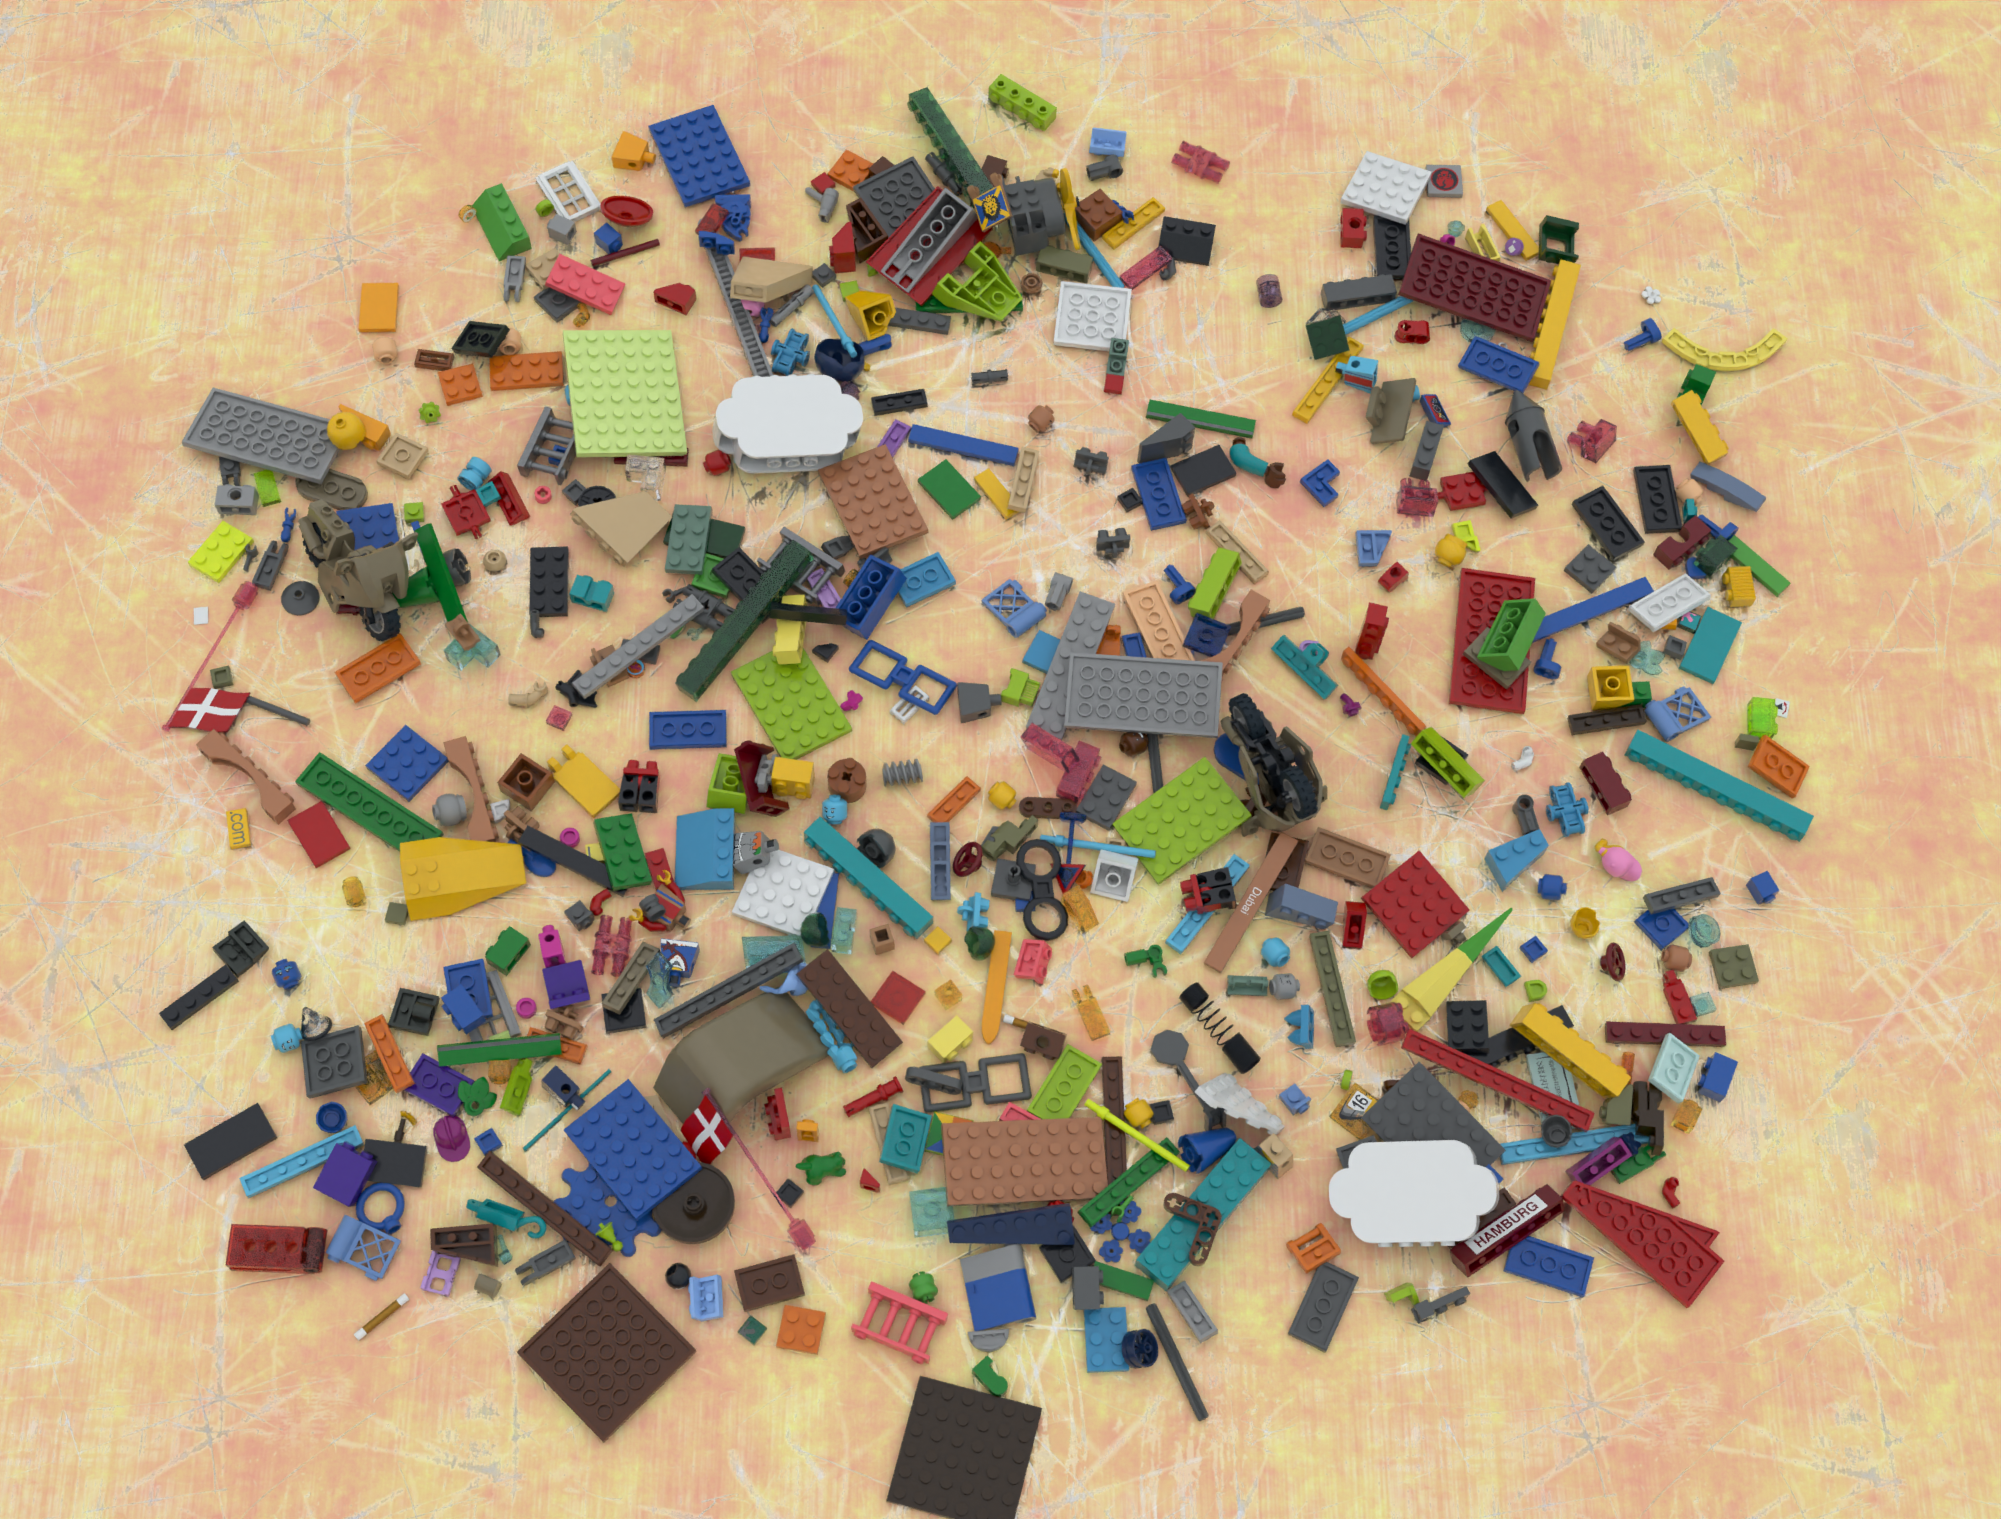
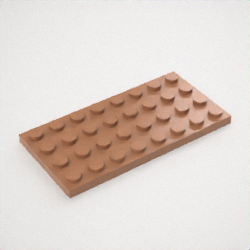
[941,1117,1108,1207]

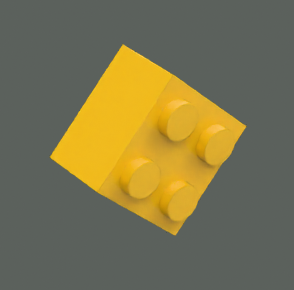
[771,757,815,799]

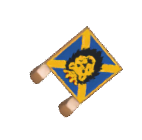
[967,173,1013,232]

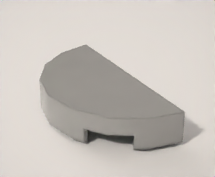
[968,1328,1009,1352]

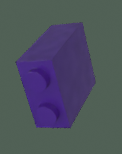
[313,1141,378,1207]

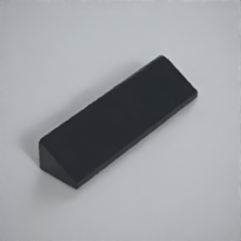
[770,602,847,625]

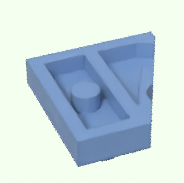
[1355,530,1392,567]

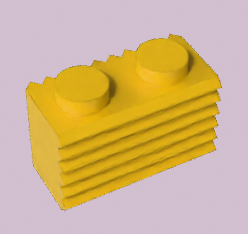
[1722,566,1756,607]

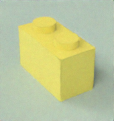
[927,1015,973,1063]

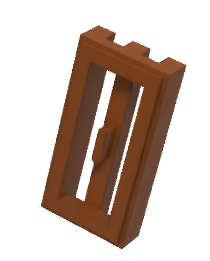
[414,349,455,371]

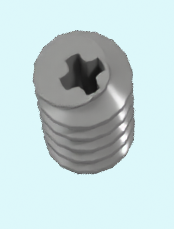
[882,759,923,787]

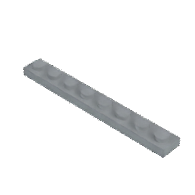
[572,594,704,699]

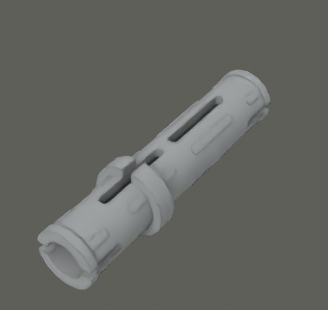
[769,284,814,327]

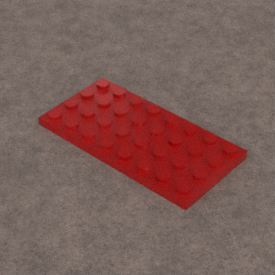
[1449,568,1535,714]

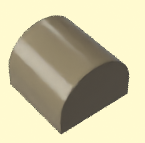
[474,1274,502,1298]

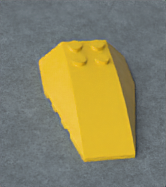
[400,837,527,921]

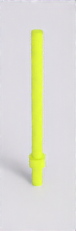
[1084,1099,1190,1172]

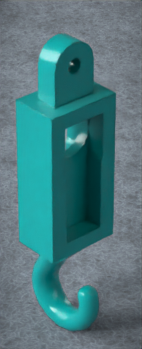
[466,1199,546,1239]

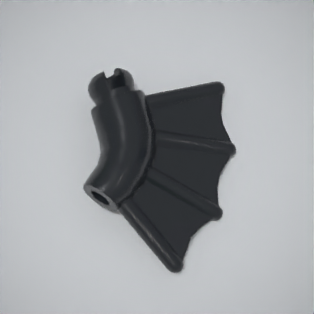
[555,670,597,708]

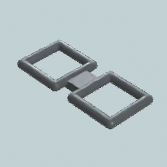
[919,1053,1032,1113]

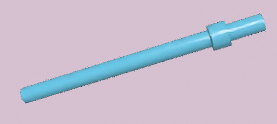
[812,284,857,358]
[1040,834,1156,858]

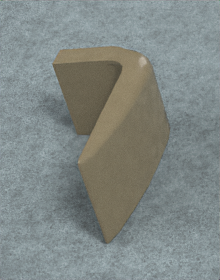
[653,987,829,1125]

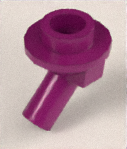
[1340,693,1362,717]

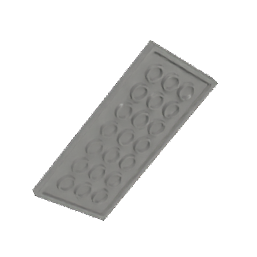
[182,387,340,484]
[1064,652,1223,738]

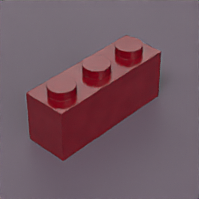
[1579,752,1632,816]

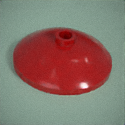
[600,196,653,227]

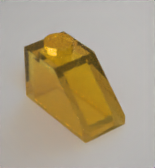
[1061,885,1099,934]

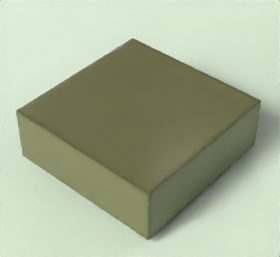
[210,665,234,689]
[1735,734,1759,751]
[385,902,408,926]

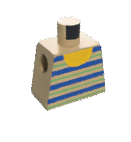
[1254,1133,1293,1179]

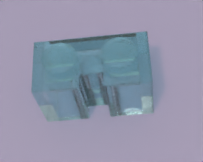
[831,907,857,954]

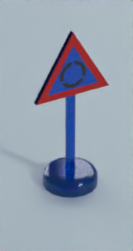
[1050,812,1087,897]

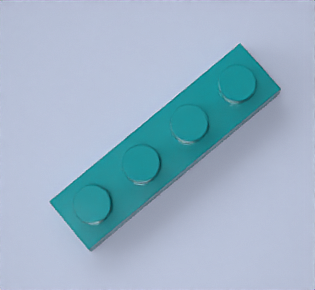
[1380,734,1411,810]

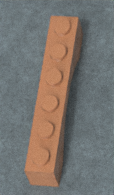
[1202,589,1270,683]
[196,729,296,825]
[443,736,499,842]

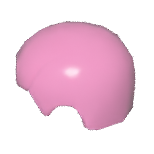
[741,299,765,317]

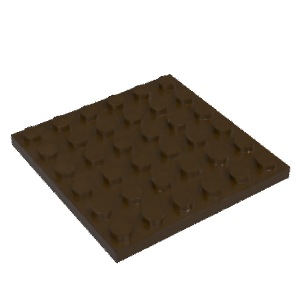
[886,1376,1042,1519]

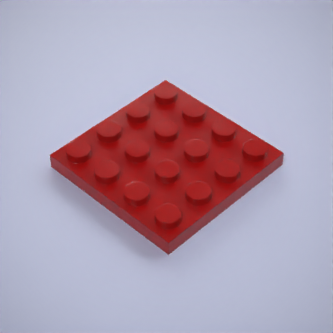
[1361,851,1470,959]

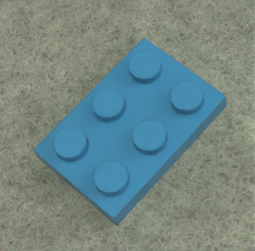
[898,552,956,607]
[1084,1307,1129,1373]

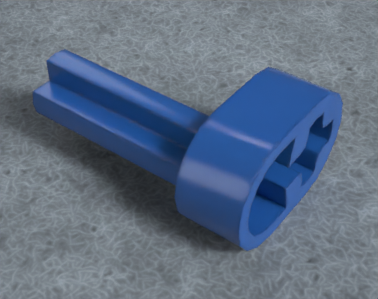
[1623,318,1662,351]
[1698,515,1739,546]
[1164,564,1196,604]
[1534,638,1561,679]

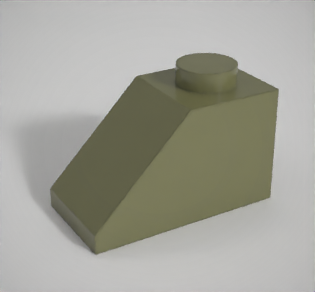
[1599,1084,1633,1125]

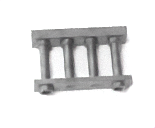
[517,407,576,486]
[757,527,845,606]

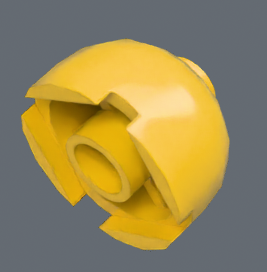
[327,412,366,450]

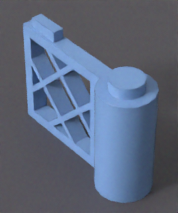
[981,579,1047,638]
[1644,686,1711,742]
[325,1215,401,1281]

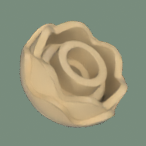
[483,550,507,572]

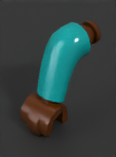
[1229,437,1286,488]

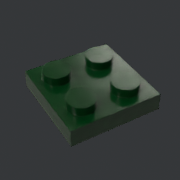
[1305,315,1350,360]

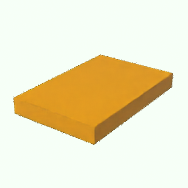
[359,283,399,332]

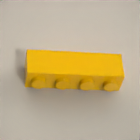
[1671,390,1729,465]

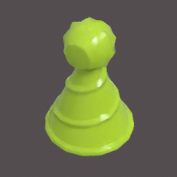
[595,1222,623,1252]

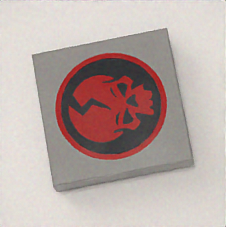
[1425,165,1463,198]

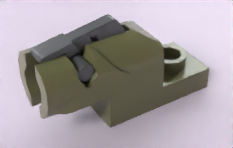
[981,815,1038,861]

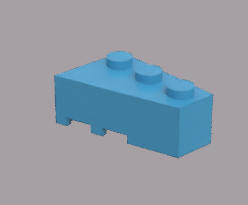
[1484,829,1549,892]

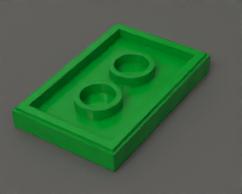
[918,459,981,520]

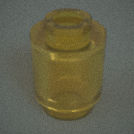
[342,876,366,907]

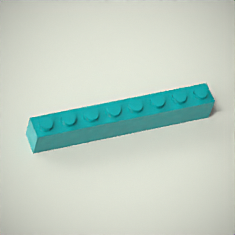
[804,817,933,939]

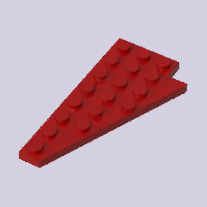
[1561,1180,1725,1308]

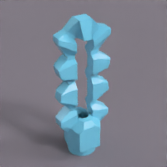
[806,1000,857,1073]

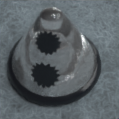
[300,1007,332,1041]

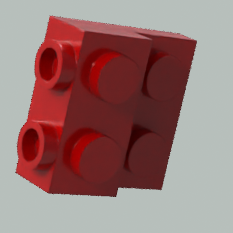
[764,1087,791,1141]

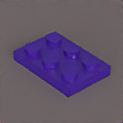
[403,1053,475,1117]

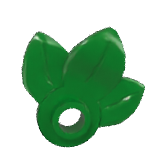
[458,1077,497,1116]

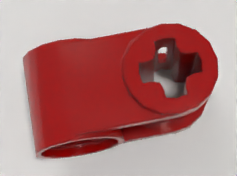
[1394,320,1430,344]

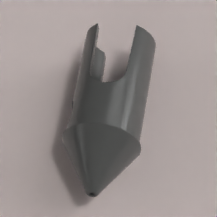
[1505,390,1562,482]

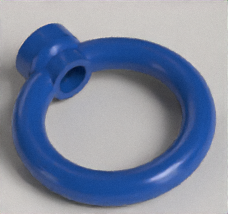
[356,1183,405,1235]

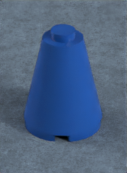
[1178,1127,1237,1174]

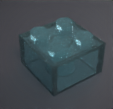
[909,1187,955,1238]

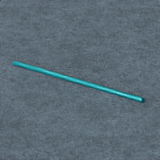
[523,1069,611,1151]

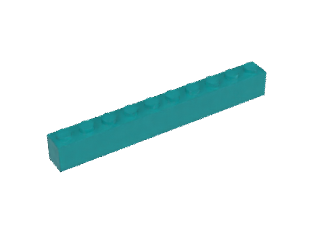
[1624,730,1814,842]

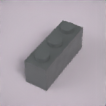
[1409,421,1444,482]

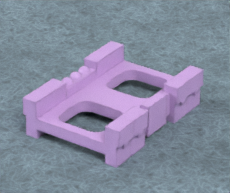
[420,1251,461,1297]

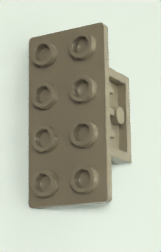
[1366,378,1416,444]

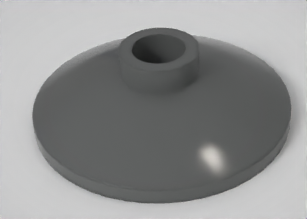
[281,581,319,616]

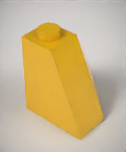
[845,291,896,341]

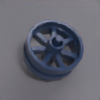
[1121,1329,1158,1369]

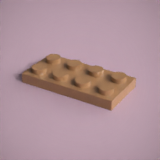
[1304,827,1391,888]

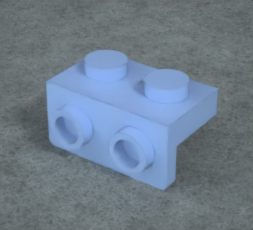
[1089,127,1127,157]
[688,1275,723,1322]

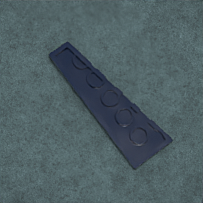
[947,1203,1075,1245]

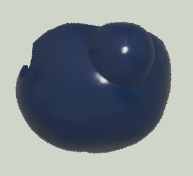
[814,338,865,382]

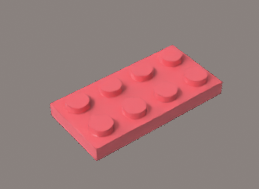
[545,254,625,315]

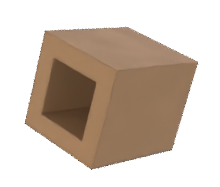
[870,924,895,955]

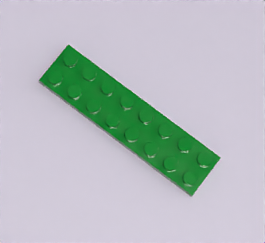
[295,752,444,852]

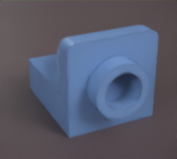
[1279,1084,1311,1116]

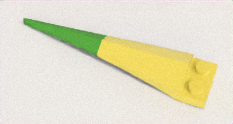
[1387,908,1513,1032]

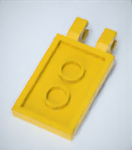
[547,744,620,818]

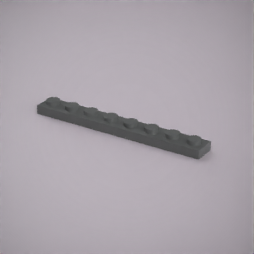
[653,943,804,1039]

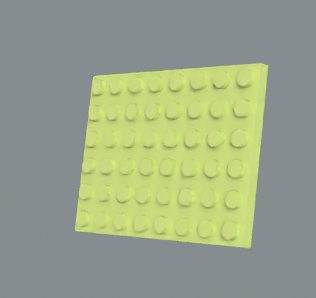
[562,330,687,457]

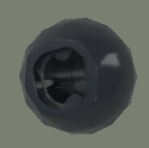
[665,1263,691,1289]

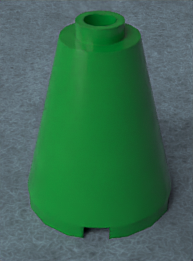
[392,567,440,608]

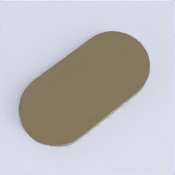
[295,469,368,510]

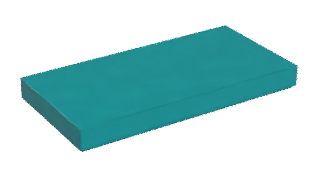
[1679,607,1742,684]

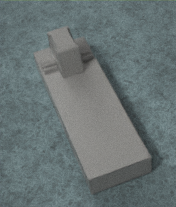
[1167,1281,1218,1344]

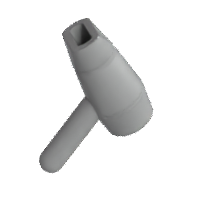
[805,187,839,223]

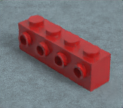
[1355,602,1389,660]

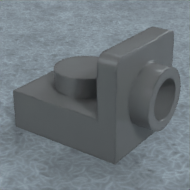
[564,900,595,931]

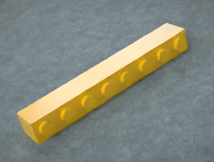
[1528,259,1581,390]

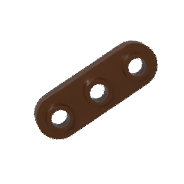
[1019,797,1077,820]

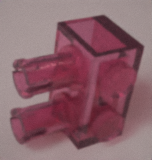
[1567,419,1617,463]
[1396,478,1438,517]

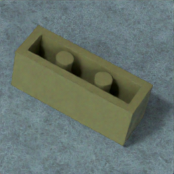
[1036,245,1093,284]

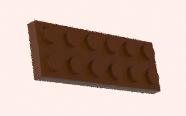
[796,949,903,1068]

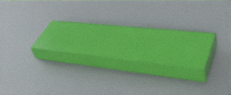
[1721,535,1791,597]

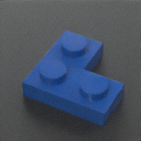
[1300,459,1340,507]

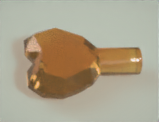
[983,241,1011,258]

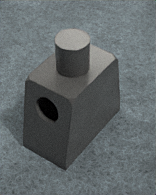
[957,682,1001,723]

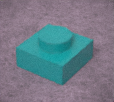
[476,481,502,507]
[1682,499,1697,524]

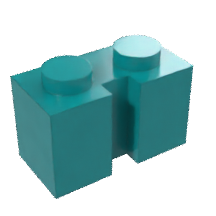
[569,575,614,612]

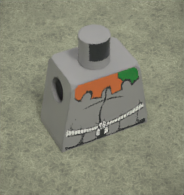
[733,831,779,874]

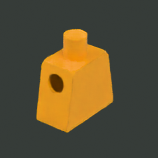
[612,131,656,171]

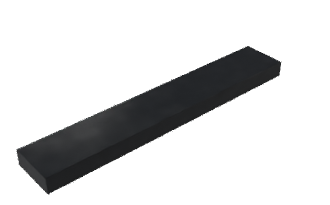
[518,825,628,897]

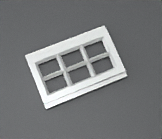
[535,161,600,222]

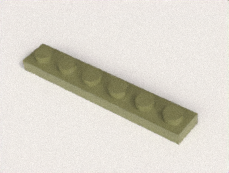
[1309,931,1356,1047]

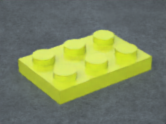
[188,521,254,583]

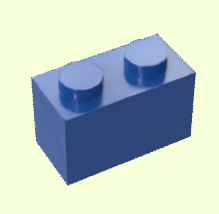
[441,984,486,1035]
[1697,1052,1738,1102]

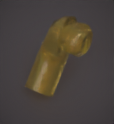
[573,302,590,327]

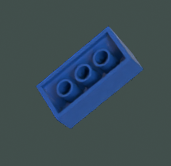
[836,554,907,640]

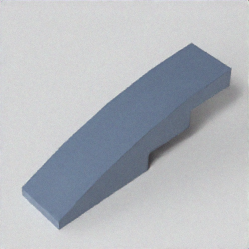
[1690,462,1766,512]
[930,822,951,900]

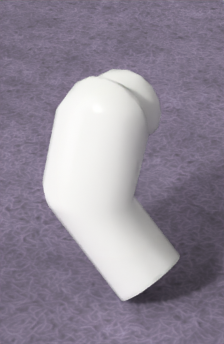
[1511,746,1534,771]

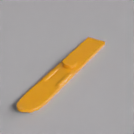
[982,930,1012,1044]

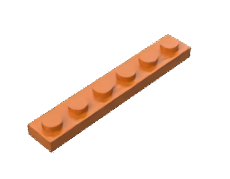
[1341,647,1426,737]

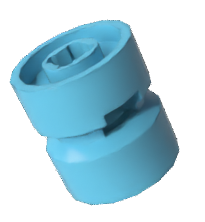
[457,457,492,491]

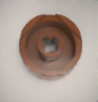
[827,758,867,803]

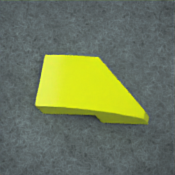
[1451,520,1481,552]

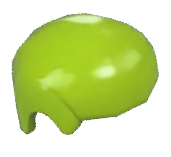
[1367,970,1398,1000]

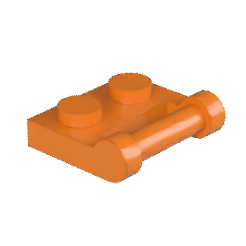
[1286,1223,1341,1274]

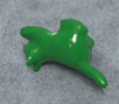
[796,1152,846,1186]

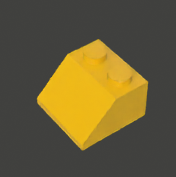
[1587,665,1634,710]

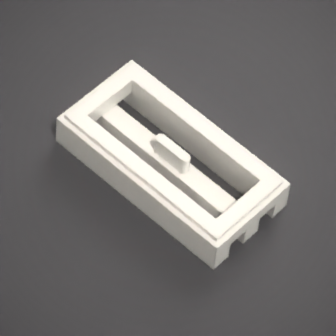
[890,685,929,725]

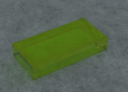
[253,470,281,507]

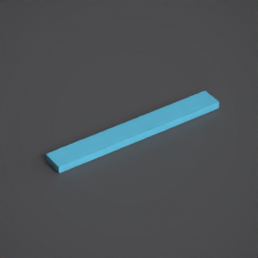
[1500,1124,1649,1165]

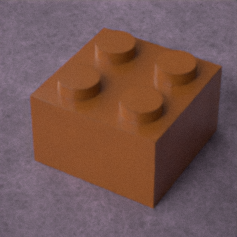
[1075,188,1122,241]
[497,753,555,811]

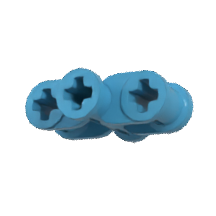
[771,328,810,376]
[1546,782,1589,837]

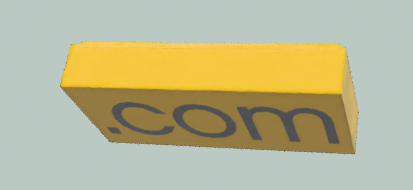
[226,808,251,849]

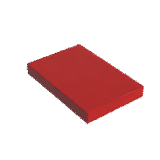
[287,801,351,868]

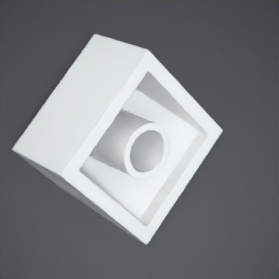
[1090,849,1139,902]

